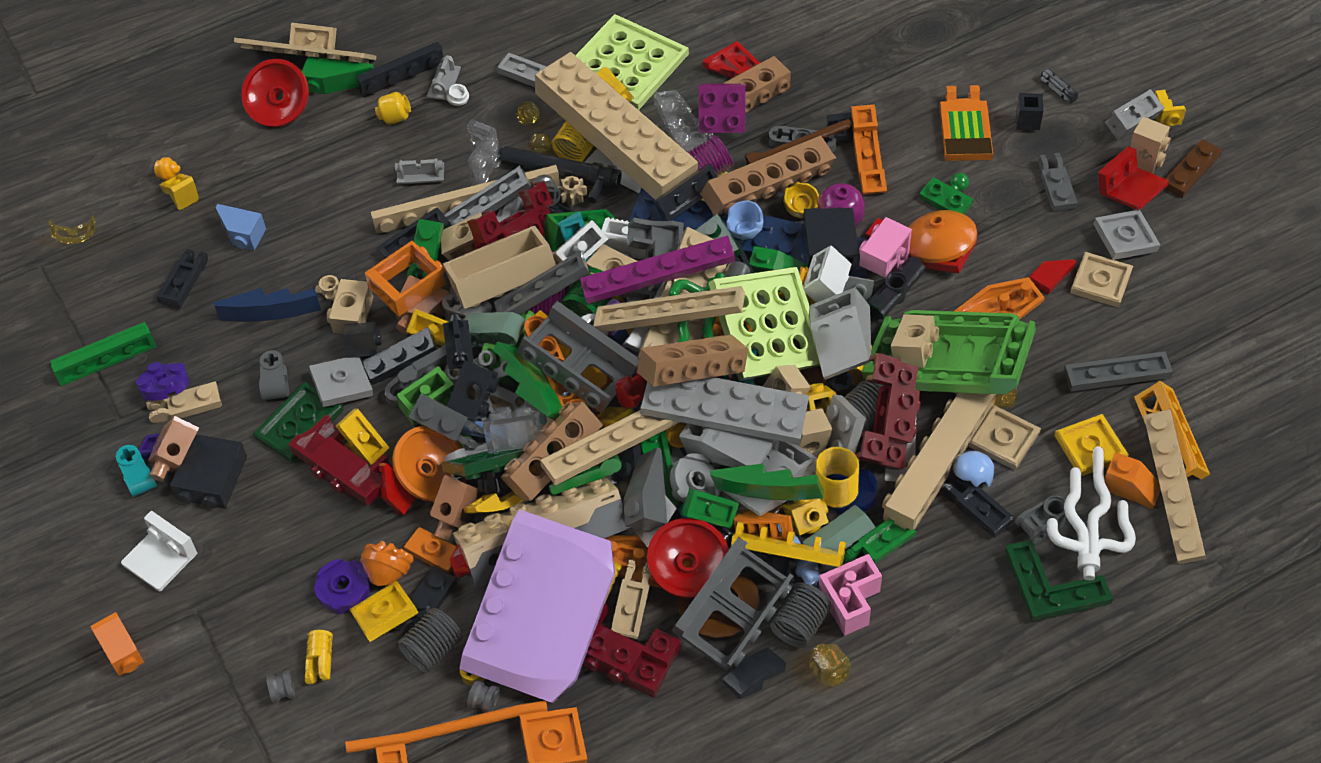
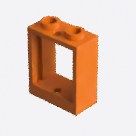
[365,241,446,317]

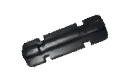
[1040,69,1079,104]

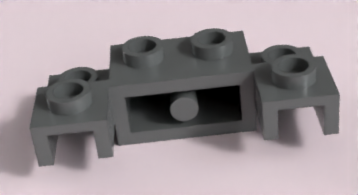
[626,218,684,303]

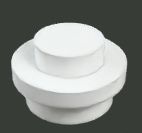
[446,84,469,106]

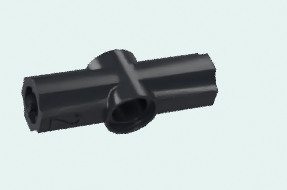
[867,256,926,320]

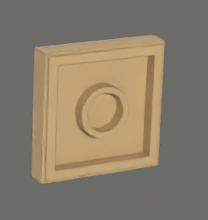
[1070,252,1133,308]
[968,405,1041,470]

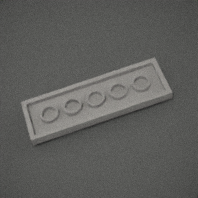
[640,377,809,445]

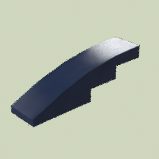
[213,288,321,322]

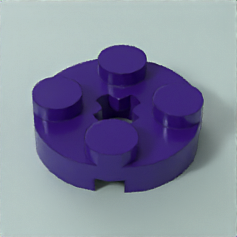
[136,362,189,401]
[314,559,371,614]

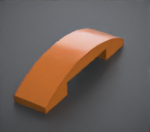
[851,104,887,195]

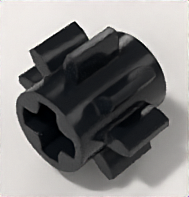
[477,470,510,497]

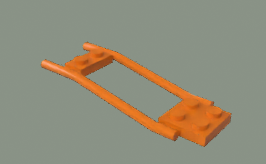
[345,701,587,763]

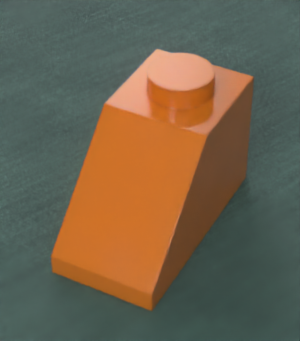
[1104,452,1161,509]
[90,612,144,677]

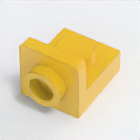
[1155,90,1186,126]

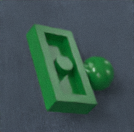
[919,173,973,215]

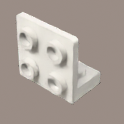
[121,511,198,591]

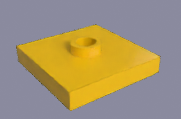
[1054,414,1129,476]
[349,581,418,642]

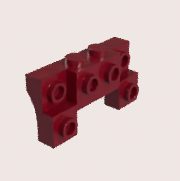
[467,181,553,250]
[855,353,920,470]
[289,414,394,506]
[583,604,681,698]

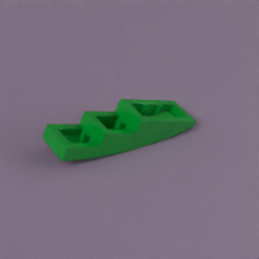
[493,342,563,419]
[710,463,824,501]

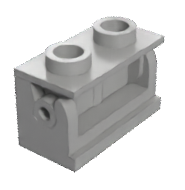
[1105,89,1164,141]

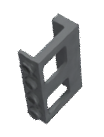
[517,301,639,413]
[671,537,793,671]

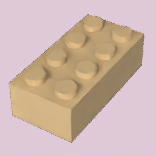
[443,226,556,309]

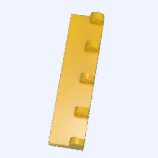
[731,522,846,567]

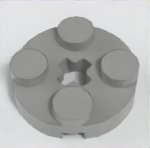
[670,453,721,503]

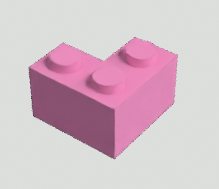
[859,217,912,278]
[818,554,882,636]

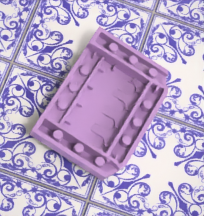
[460,509,615,703]

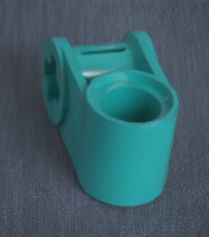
[116,445,157,497]

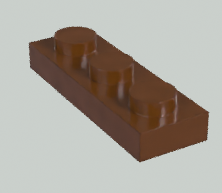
[1165,139,1222,198]

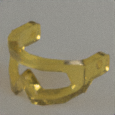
[49,216,95,244]

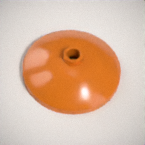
[908,210,977,263]
[393,426,467,502]

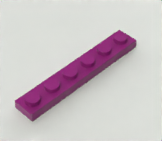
[580,235,736,304]

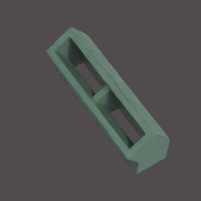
[802,505,875,568]

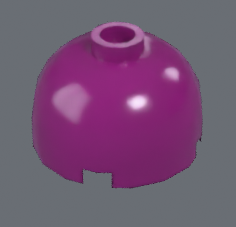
[818,183,865,227]

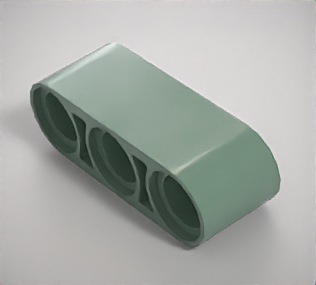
[464,312,525,347]

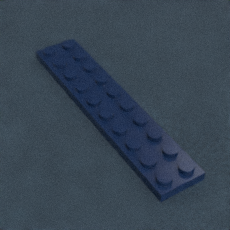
[629,188,869,279]

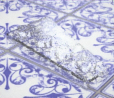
[653,90,725,161]

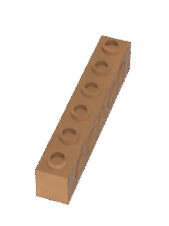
[700,136,836,215]

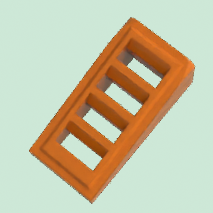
[734,509,793,541]

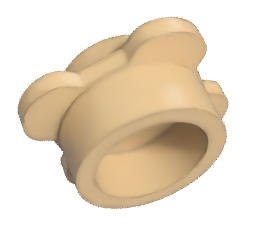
[315,275,340,300]

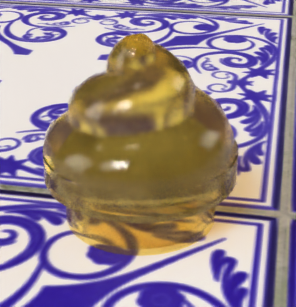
[516,101,539,124]
[528,134,552,154]

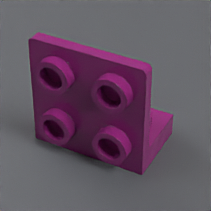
[698,83,746,133]

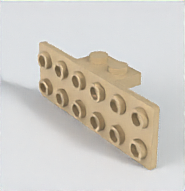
[234,23,376,63]

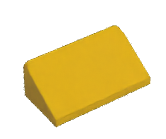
[406,308,448,347]

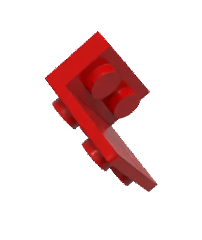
[1098,146,1168,210]

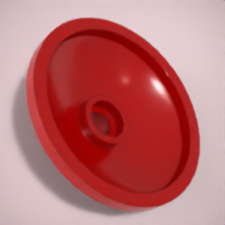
[241,59,309,127]
[647,518,729,599]

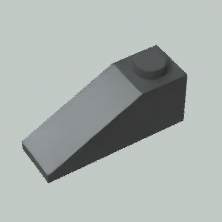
[623,448,667,533]

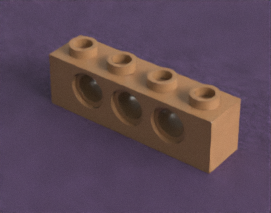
[723,56,791,113]
[637,334,748,387]
[500,401,603,501]

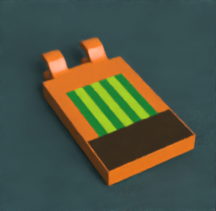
[940,85,993,161]

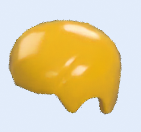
[783,182,820,219]

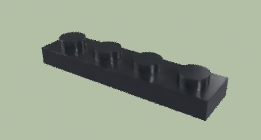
[356,41,444,97]

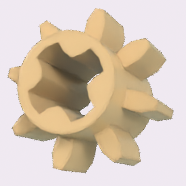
[558,176,587,206]

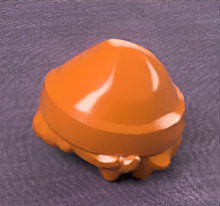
[360,541,413,586]

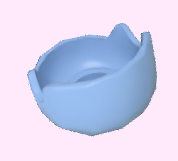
[726,200,764,240]
[953,451,994,487]

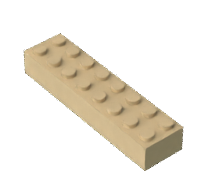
[535,52,698,200]

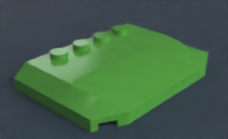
[862,310,1036,395]

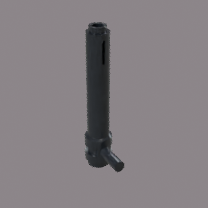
[497,146,622,204]

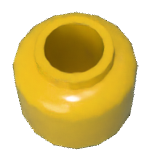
[375,92,411,125]

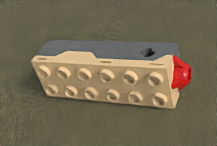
[449,477,630,588]

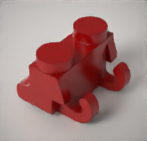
[615,370,647,408]

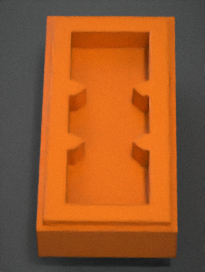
[404,527,456,574]

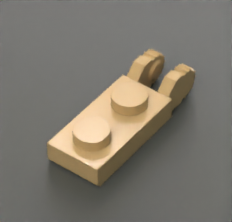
[146,381,222,423]
[611,560,650,640]

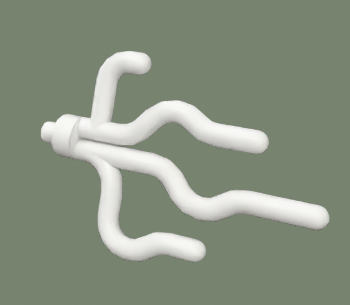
[1047,446,1136,581]

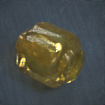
[808,643,851,687]

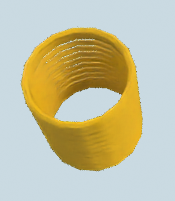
[552,121,594,162]
[816,447,859,507]

